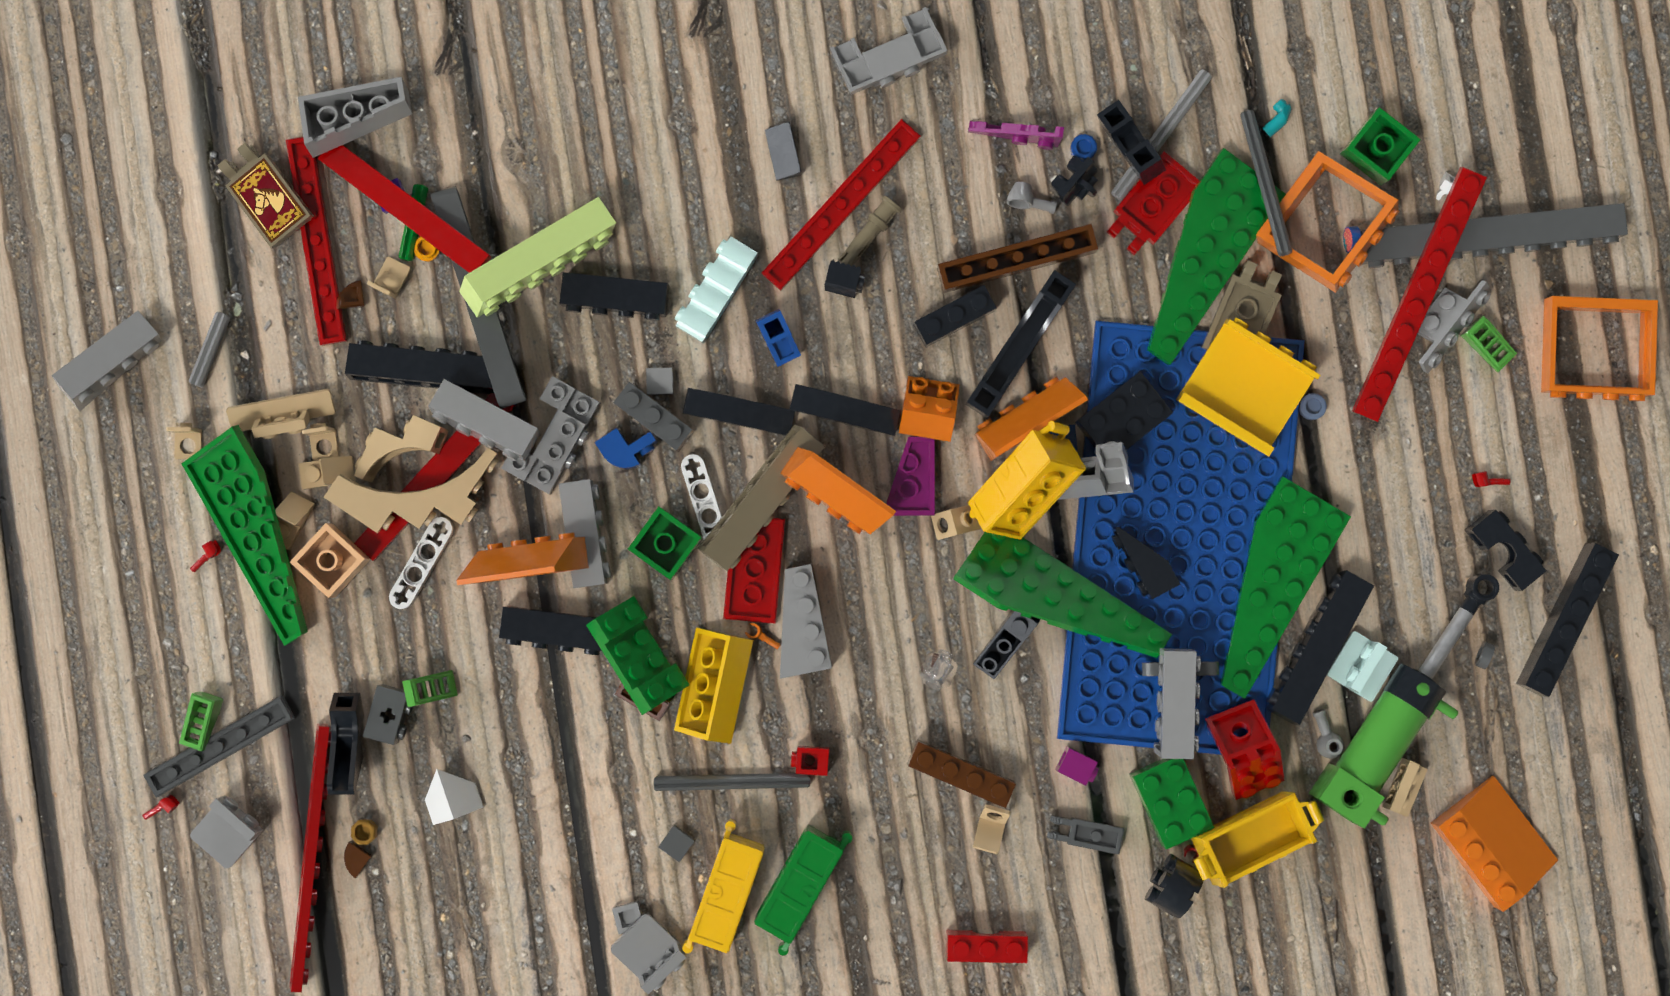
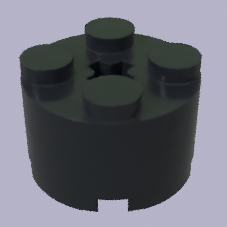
[1145,854,1204,918]

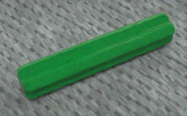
[398,184,428,261]

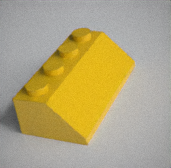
[674,627,753,744]

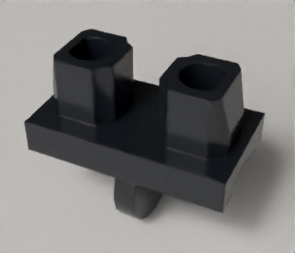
[1051,155,1098,206]

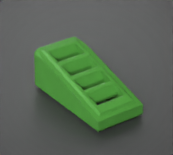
[1460,315,1517,372]
[402,670,458,707]
[179,692,223,751]

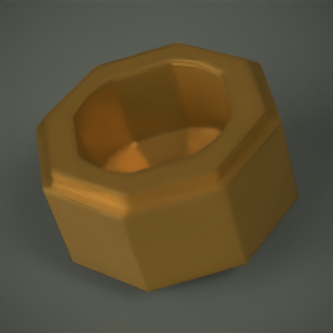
[351,819,378,845]

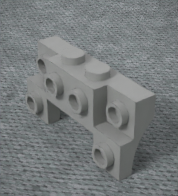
[830,7,947,95]
[501,376,601,495]
[1058,442,1134,500]

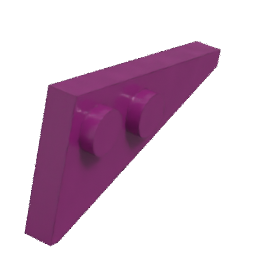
[968,121,1064,150]

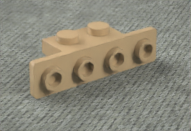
[226,389,336,439]

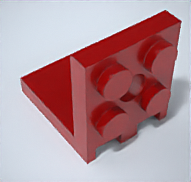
[1205,699,1285,800]

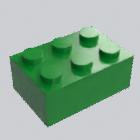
[1129,759,1215,850]

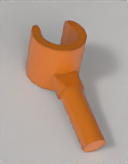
[745,623,781,650]

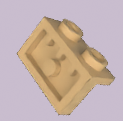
[1382,758,1427,817]

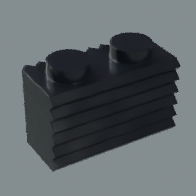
[824,259,866,298]

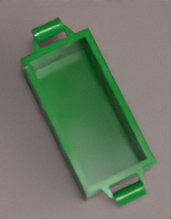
[754,825,852,956]

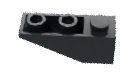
[1111,527,1180,599]
[973,610,1040,679]

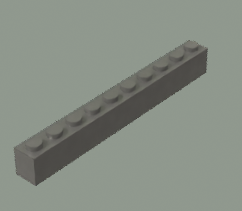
[1361,203,1628,268]

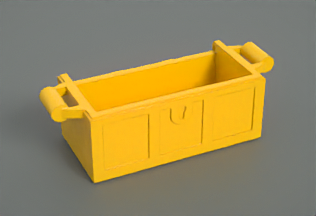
[968,421,1086,540]
[1191,791,1324,888]
[682,819,765,953]

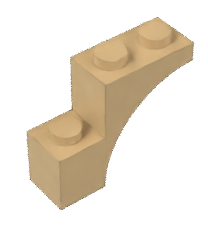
[354,415,449,482]

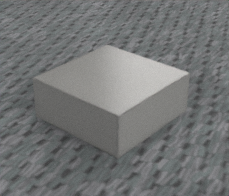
[646,368,674,395]
[612,901,642,934]

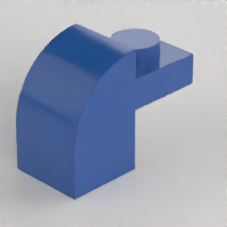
[755,309,801,367]
[594,428,658,469]

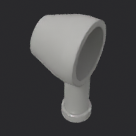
[1007,182,1057,214]
[1312,709,1344,759]

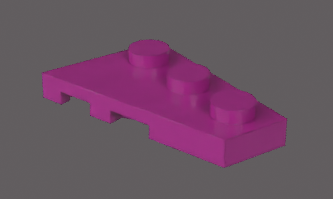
[886,437,935,516]

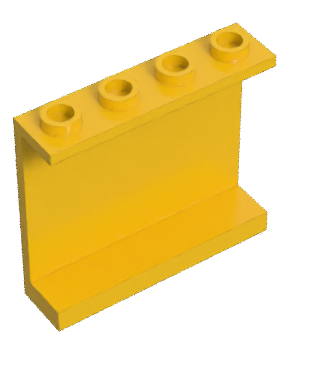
[1176,317,1321,456]

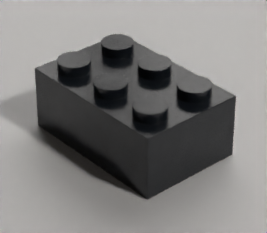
[1075,371,1173,450]

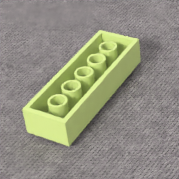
[459,197,616,318]

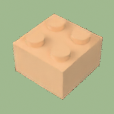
[290,523,371,598]

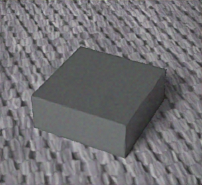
[658,825,695,862]

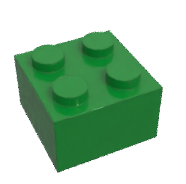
[1340,107,1421,186]
[628,506,703,580]

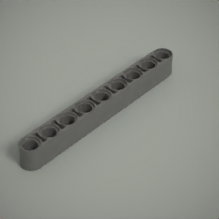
[431,186,526,409]

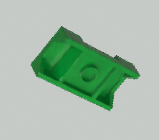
[586,596,689,715]

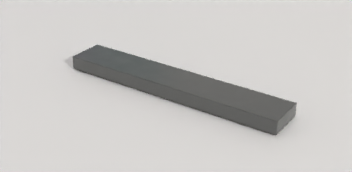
[143,696,295,798]

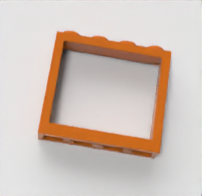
[1256,151,1400,293]
[1541,296,1658,401]

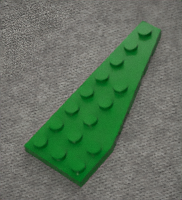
[1147,148,1286,365]
[181,425,308,646]
[1220,476,1351,699]
[953,532,1172,658]

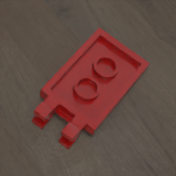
[1107,151,1199,255]

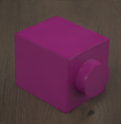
[1055,746,1099,786]

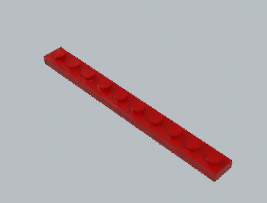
[1352,167,1487,422]
[289,724,331,993]

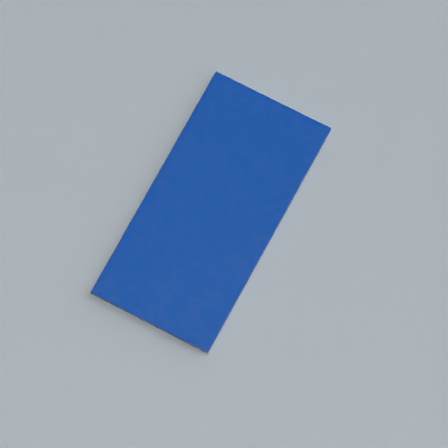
[1057,321,1305,755]

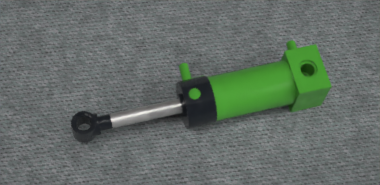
[1308,574,1499,829]

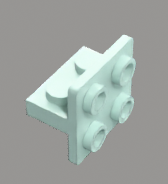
[1327,631,1398,702]

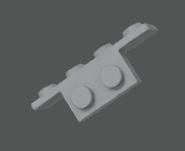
[1417,280,1491,374]

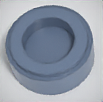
[1299,393,1327,420]

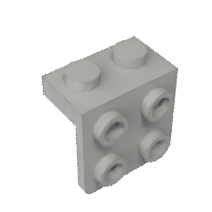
[190,795,263,868]
[611,914,687,994]

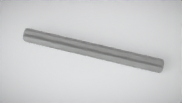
[1111,69,1212,201]

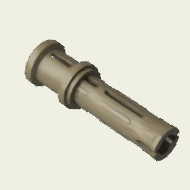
[838,196,902,266]

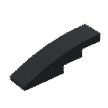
[789,384,901,436]
[682,388,795,436]

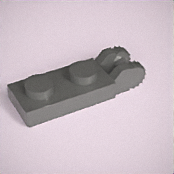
[1047,815,1124,855]

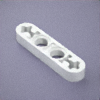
[681,454,722,539]
[389,517,454,609]

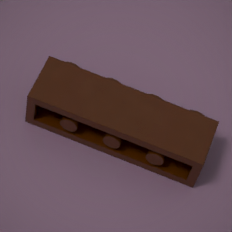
[907,739,1016,808]

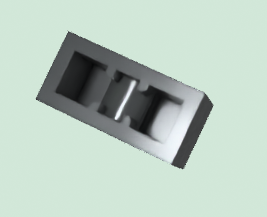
[363,684,413,745]

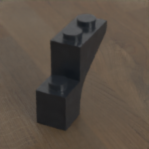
[327,693,364,795]

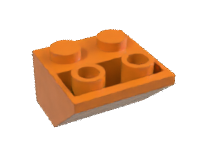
[899,376,960,442]

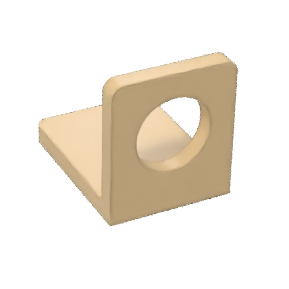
[367,257,411,299]
[166,422,202,459]
[302,423,339,461]
[931,505,981,540]
[973,804,1011,854]

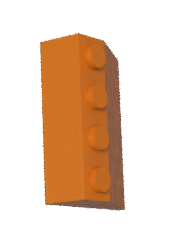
[974,377,1088,461]
[456,532,589,585]
[1430,775,1558,912]

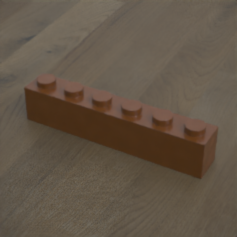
[937,224,1098,293]

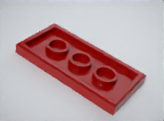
[723,518,785,624]

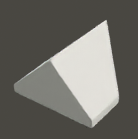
[425,769,484,825]

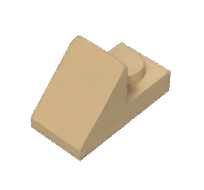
[298,456,356,490]
[275,491,315,550]

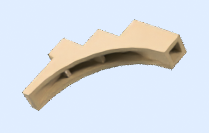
[324,447,499,533]

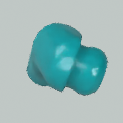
[1262,99,1292,137]

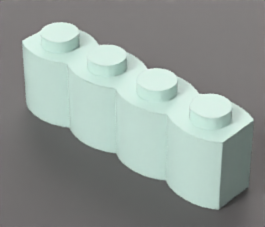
[675,237,758,344]

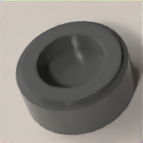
[1475,642,1495,669]

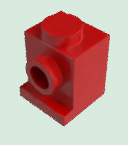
[791,746,829,776]

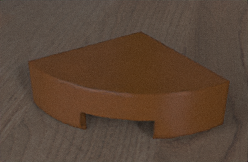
[336,280,365,309]
[344,841,372,879]

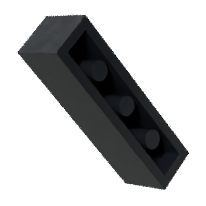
[559,272,670,321]
[499,606,602,655]

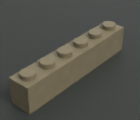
[697,425,825,571]

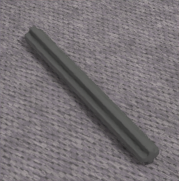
[1240,110,1292,256]
[653,773,811,791]

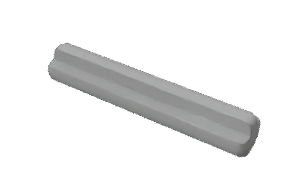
[189,312,230,387]

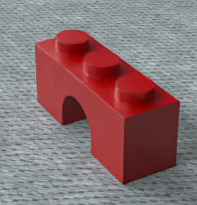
[946,930,1028,963]

